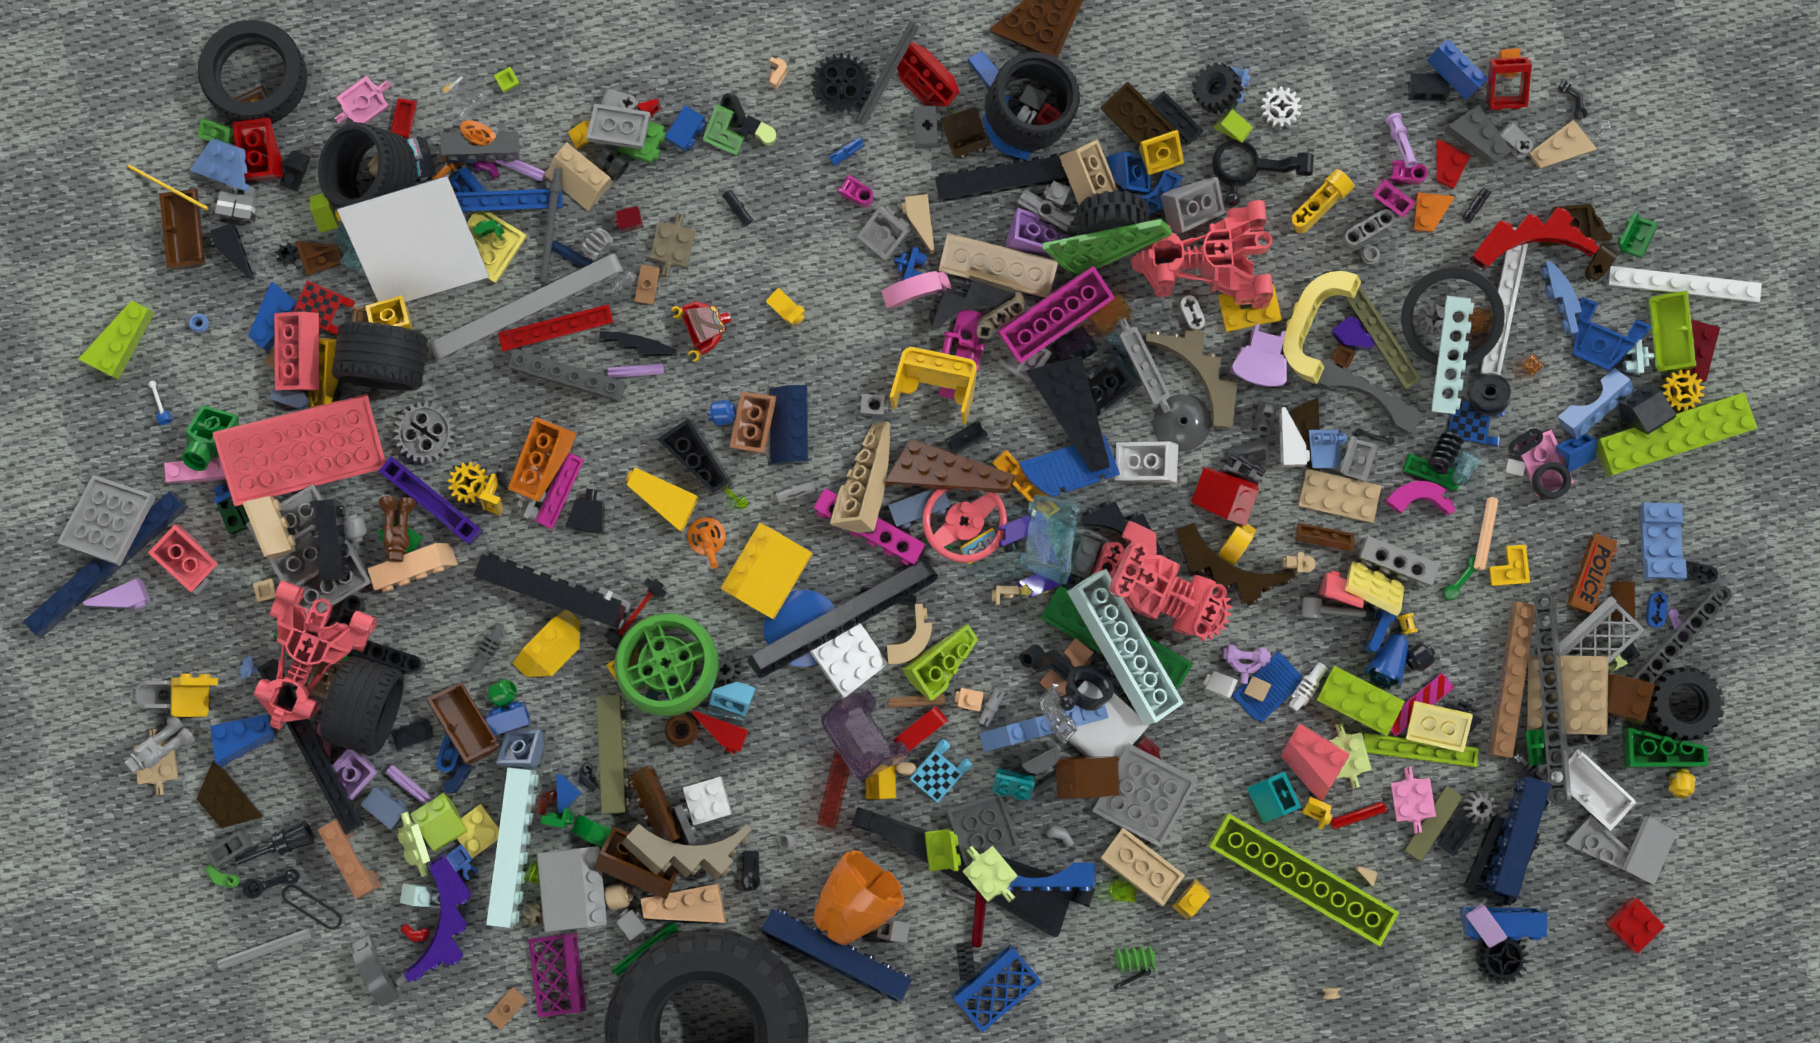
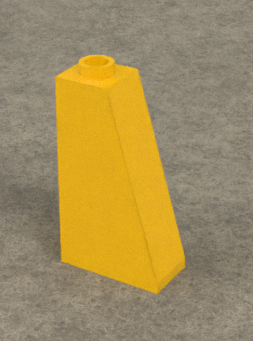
[626,468,699,532]

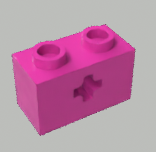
[1372,178,1415,218]

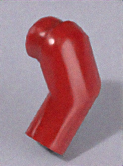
[400,923,430,942]

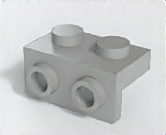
[1340,436,1378,482]

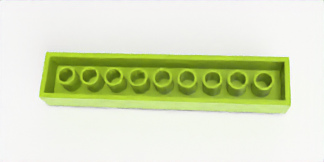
[1207,813,1399,947]

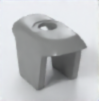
[135,680,171,708]

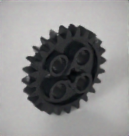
[811,53,872,115]

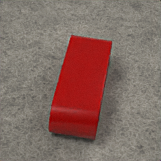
[893,706,949,755]

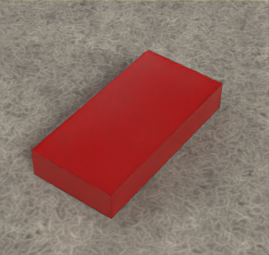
[391,98,417,139]

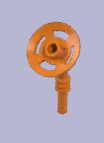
[431,120,496,180]
[687,517,726,569]

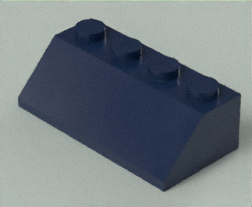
[769,385,809,464]

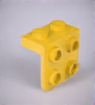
[170,674,218,717]

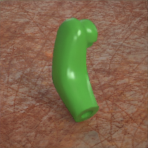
[204,863,240,888]

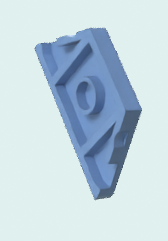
[191,139,249,191]

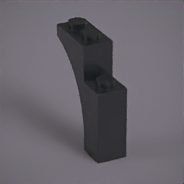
[928,275,1015,329]
[1080,500,1164,556]

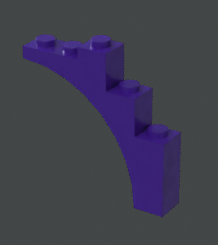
[404,853,471,982]

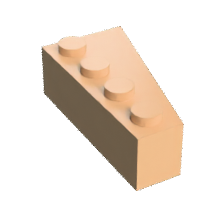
[368,543,458,593]
[640,883,726,923]

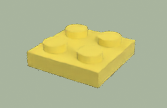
[457,804,499,859]

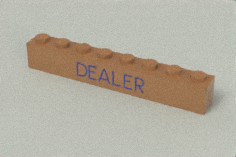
[1488,602,1535,758]

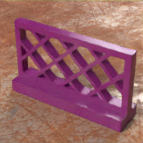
[528,932,586,1017]

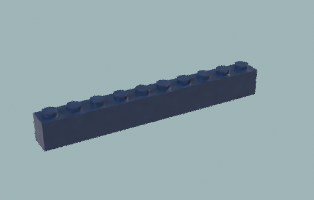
[23,491,188,637]

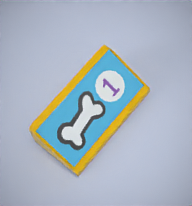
[959,528,1000,565]

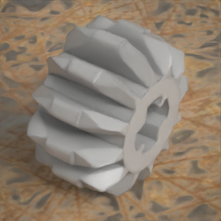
[582,228,613,261]
[1463,791,1497,824]

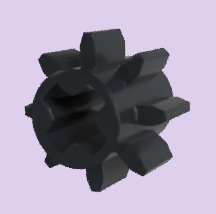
[275,242,300,267]

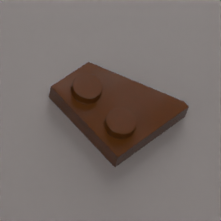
[295,241,345,276]

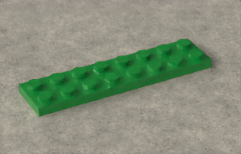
[1041,585,1193,690]

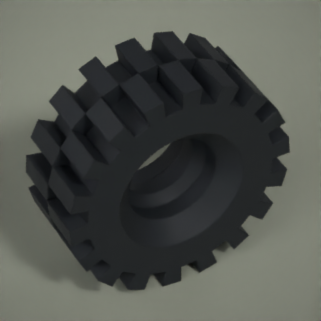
[1192,62,1243,114]

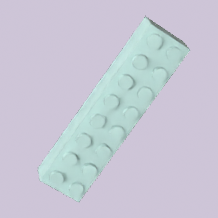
[1067,569,1183,725]
[486,768,539,928]

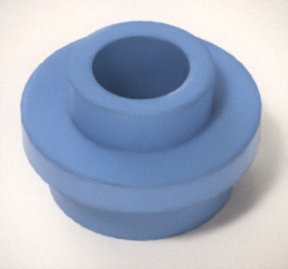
[189,314,209,333]

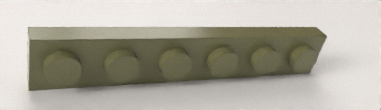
[1343,285,1422,390]

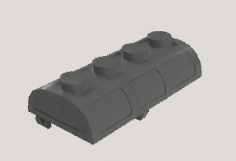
[1019,740,1060,775]

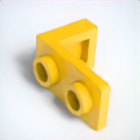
[766,288,806,328]

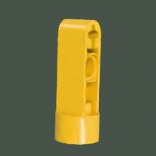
[1292,169,1355,233]

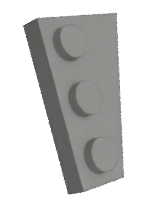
[1563,815,1630,869]

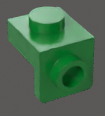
[473,219,505,241]

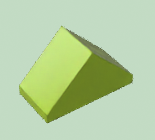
[1213,109,1253,143]
[310,193,338,233]

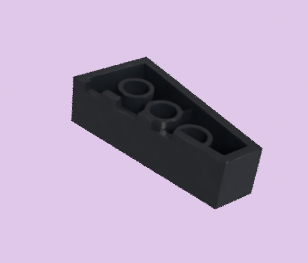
[657,418,733,494]

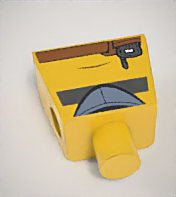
[1171,878,1210,919]

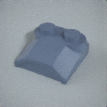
[496,730,544,770]

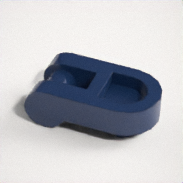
[444,763,473,794]

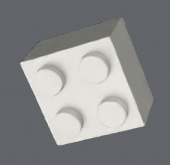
[683,777,732,825]

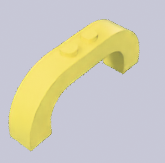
[1283,271,1361,384]

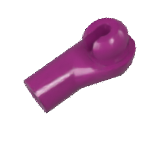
[473,161,501,180]

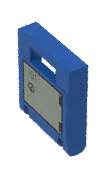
[1363,608,1396,653]

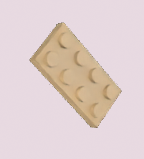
[1298,469,1381,523]
[1100,828,1185,907]

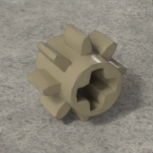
[521,902,543,928]

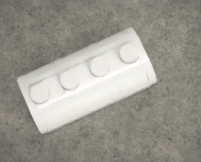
[1555,749,1636,831]

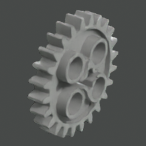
[393,401,457,464]

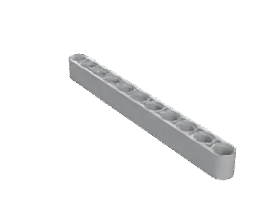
[429,254,624,362]

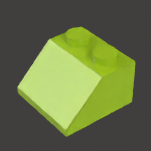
[410,793,467,852]

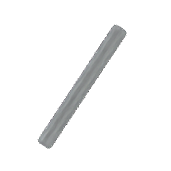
[217,929,312,970]

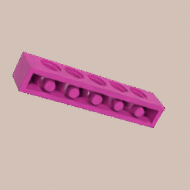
[814,488,926,566]

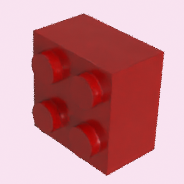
[1604,897,1665,954]

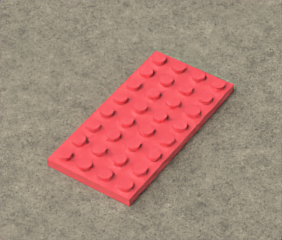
[213,394,386,506]

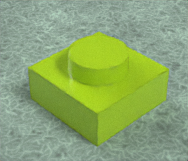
[494,67,520,93]

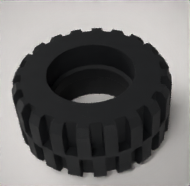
[1076,190,1149,236]
[1647,667,1725,741]

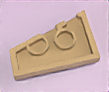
[1528,120,1597,169]

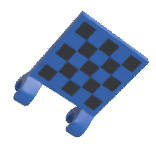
[1448,401,1506,447]

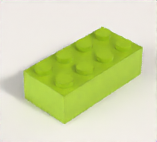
[1316,666,1405,736]

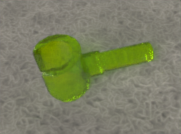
[725,488,749,509]

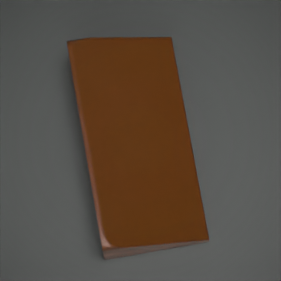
[1612,581,1635,621]

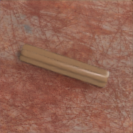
[888,694,945,708]

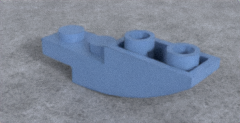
[1540,261,1582,336]

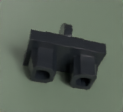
[1446,698,1483,732]

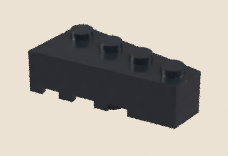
[310,499,350,582]

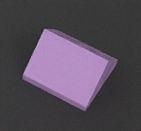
[333,749,378,800]

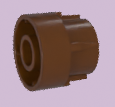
[665,713,699,746]

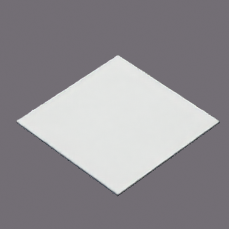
[337,176,489,302]

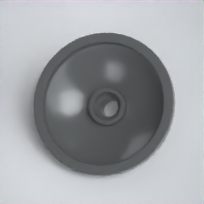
[1153,394,1211,451]

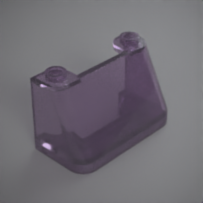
[821,691,911,780]

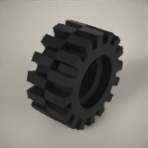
[956,942,976,979]

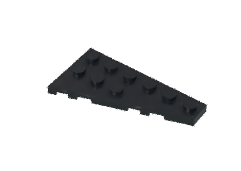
[1026,356,1110,473]

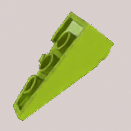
[902,624,978,701]

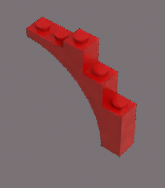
[1469,207,1600,270]

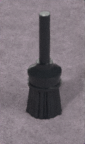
[235,820,315,865]

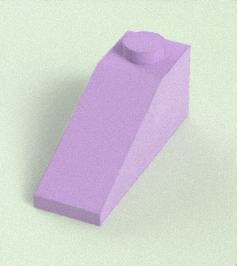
[83,578,151,610]

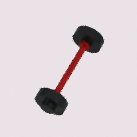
[604,577,667,649]

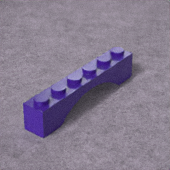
[379,456,484,545]

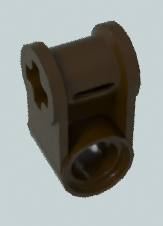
[1585,244,1619,282]

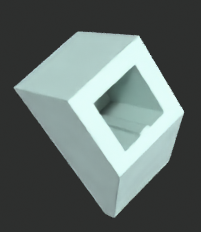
[400,883,440,908]

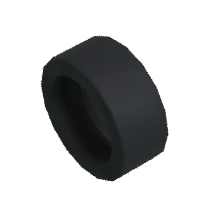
[1532,462,1572,500]

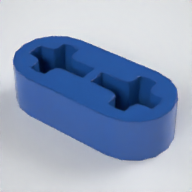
[1646,592,1668,628]

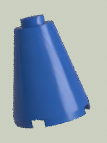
[1364,634,1409,689]

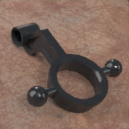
[1212,139,1314,207]
[1019,644,1116,711]

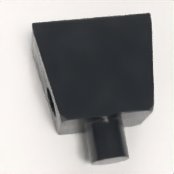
[566,488,605,534]

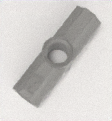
[1017,189,1075,232]

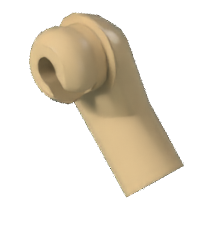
[896,762,917,776]

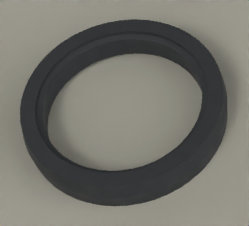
[1401,267,1505,366]

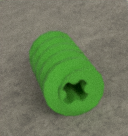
[1115,946,1156,973]

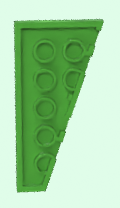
[1043,219,1172,277]

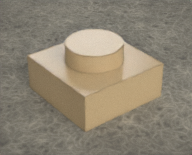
[253,578,276,603]

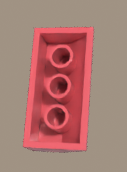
[274,312,319,390]

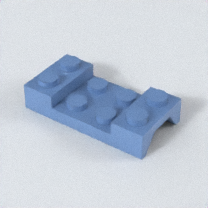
[1639,503,1687,582]

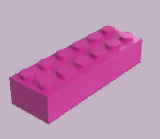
[996,266,1115,364]

